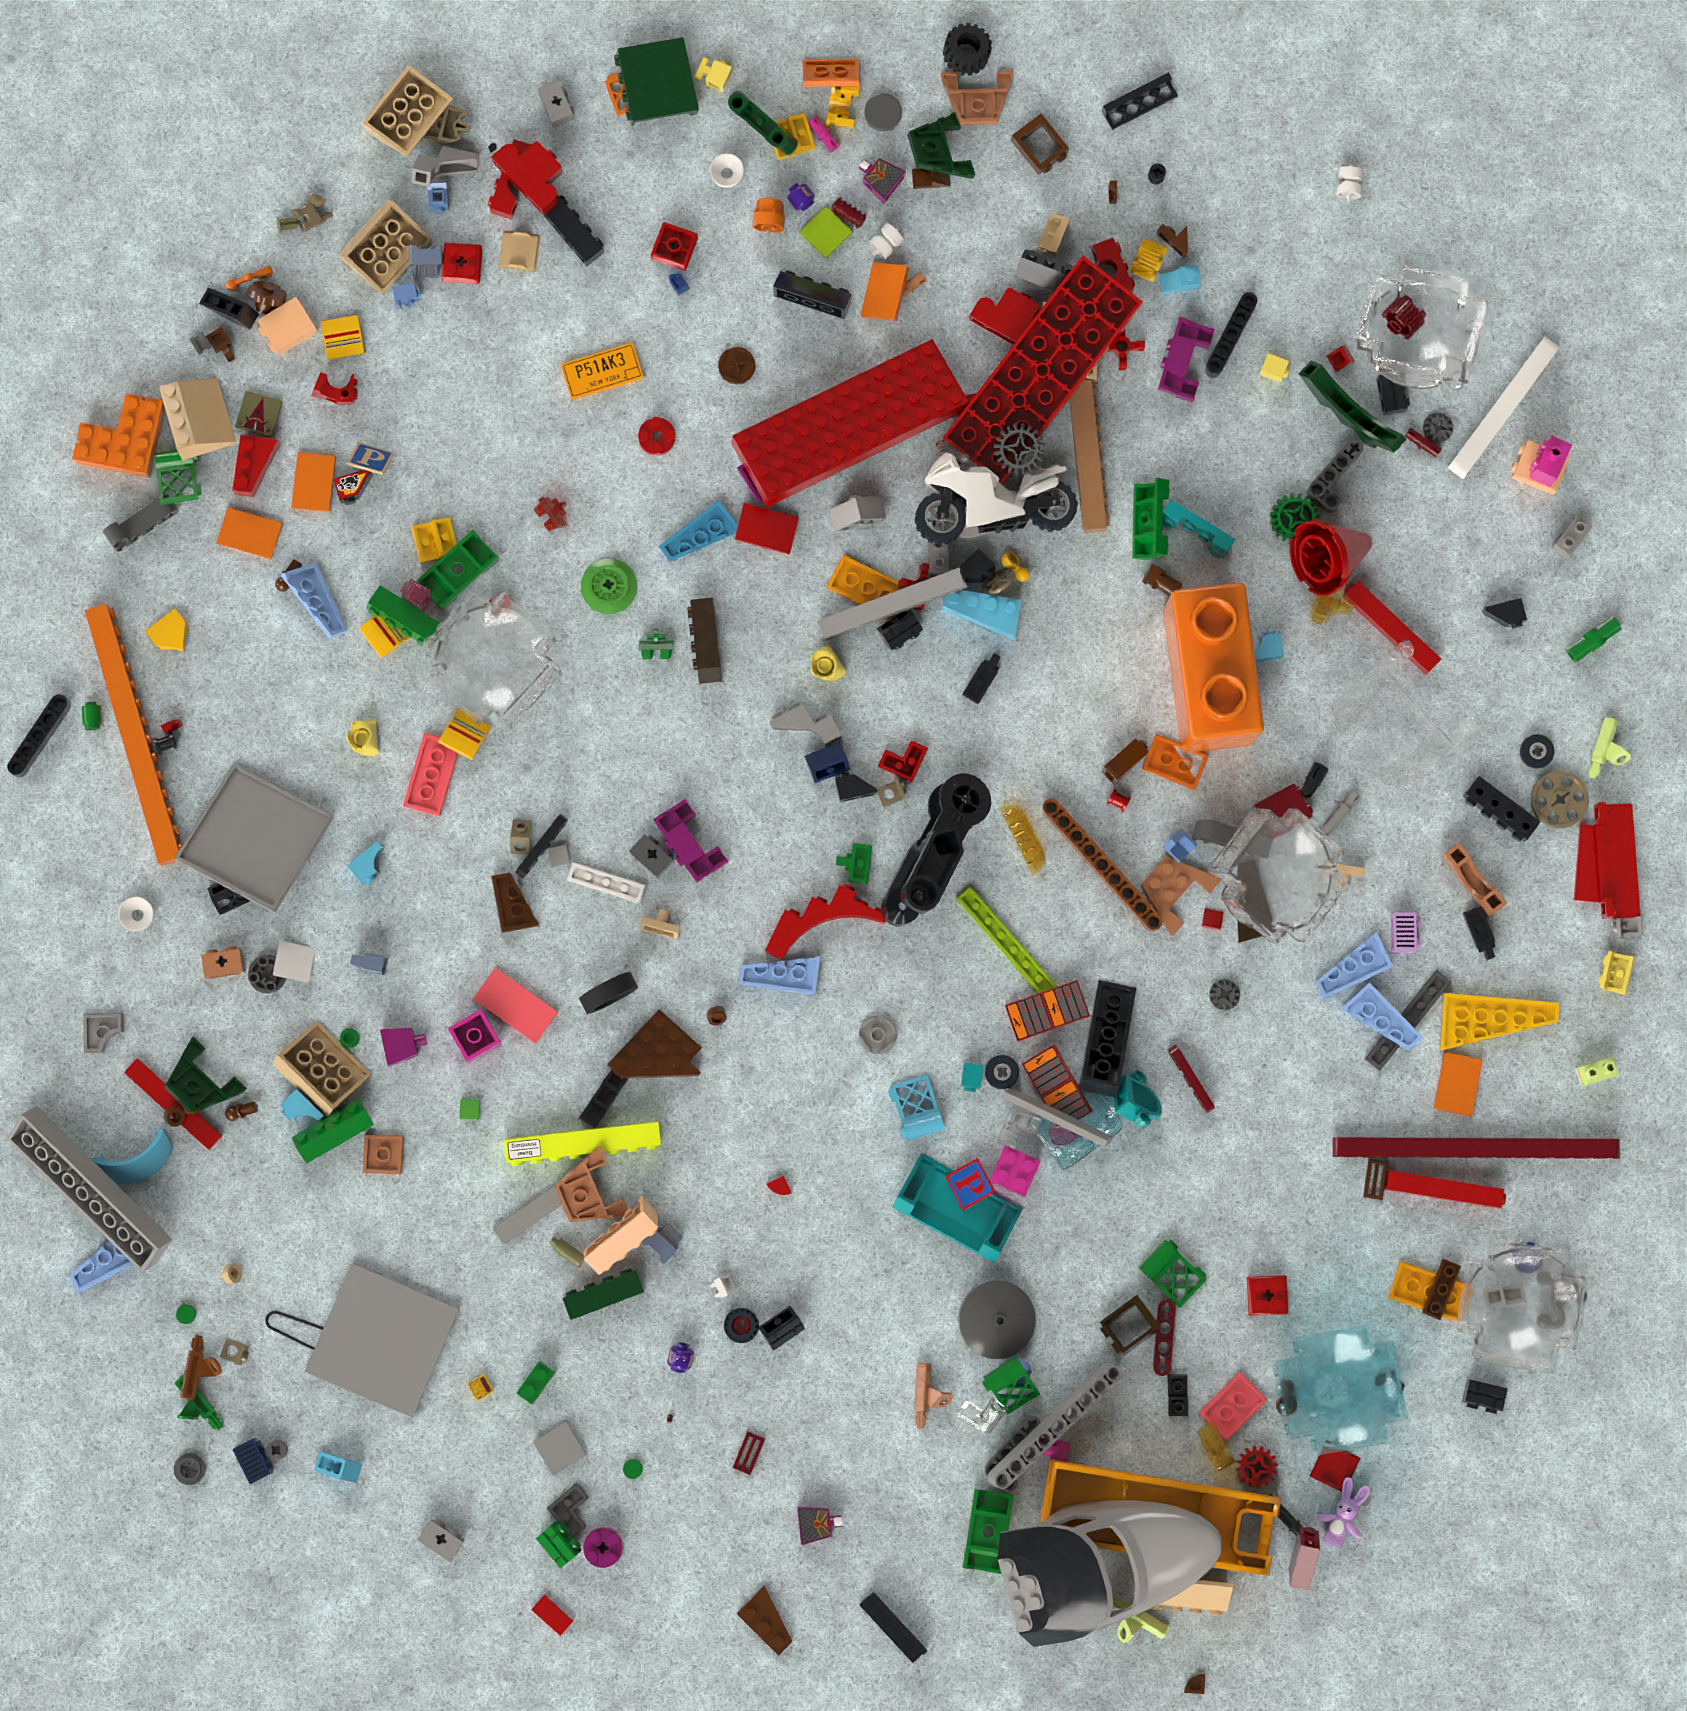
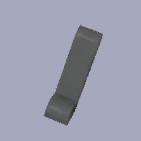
[1307,439,1363,513]
[103,495,179,552]
[1192,819,1272,858]
[985,1416,1041,1492]

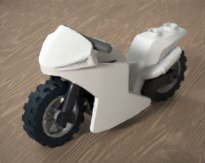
[914,453,1078,545]

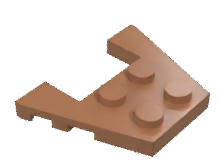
[940,71,1014,125]
[1141,856,1221,936]
[554,1146,628,1222]

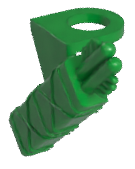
[175,1375,223,1431]

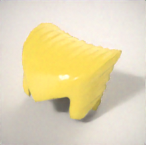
[810,645,846,681]
[346,720,380,756]

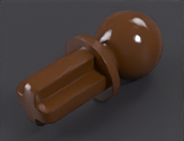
[275,559,302,592]
[225,1101,258,1121]

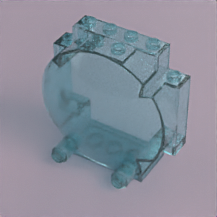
[1273,1325,1408,1455]

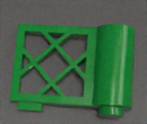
[154,450,202,505]
[1138,1239,1206,1308]
[982,1356,1040,1415]

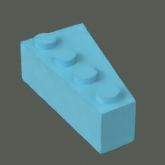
[942,590,1021,641]

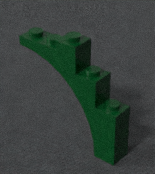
[1299,361,1406,453]

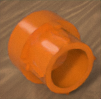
[752,198,785,233]

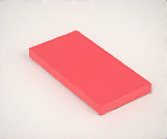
[403,733,458,816]
[473,968,558,1044]

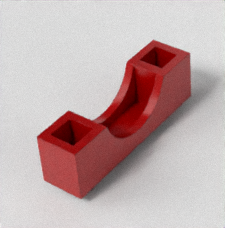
[488,139,531,220]

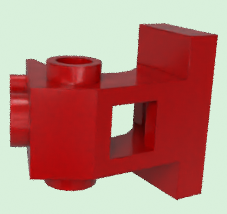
[311,372,358,406]

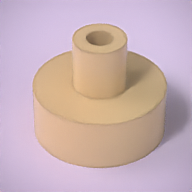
[221,1264,242,1284]

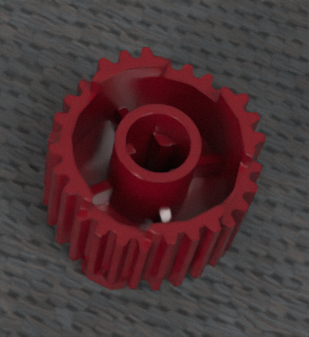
[1381,295,1426,340]

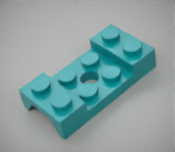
[1162,500,1236,559]

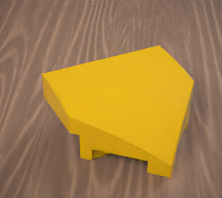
[145,608,189,651]

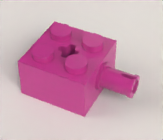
[1529,435,1572,487]

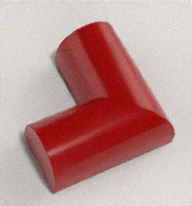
[878,740,928,783]

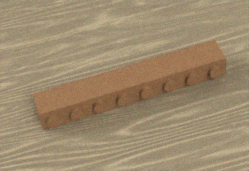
[1069,380,1110,533]

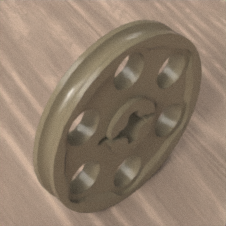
[1530,771,1589,828]

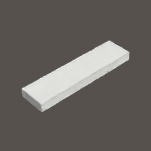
[567,862,646,904]

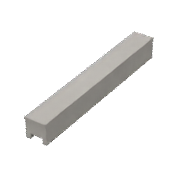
[817,568,967,640]

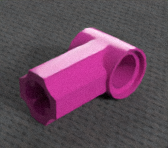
[1039,1438,1071,1462]

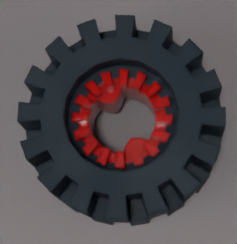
[724,1308,759,1343]

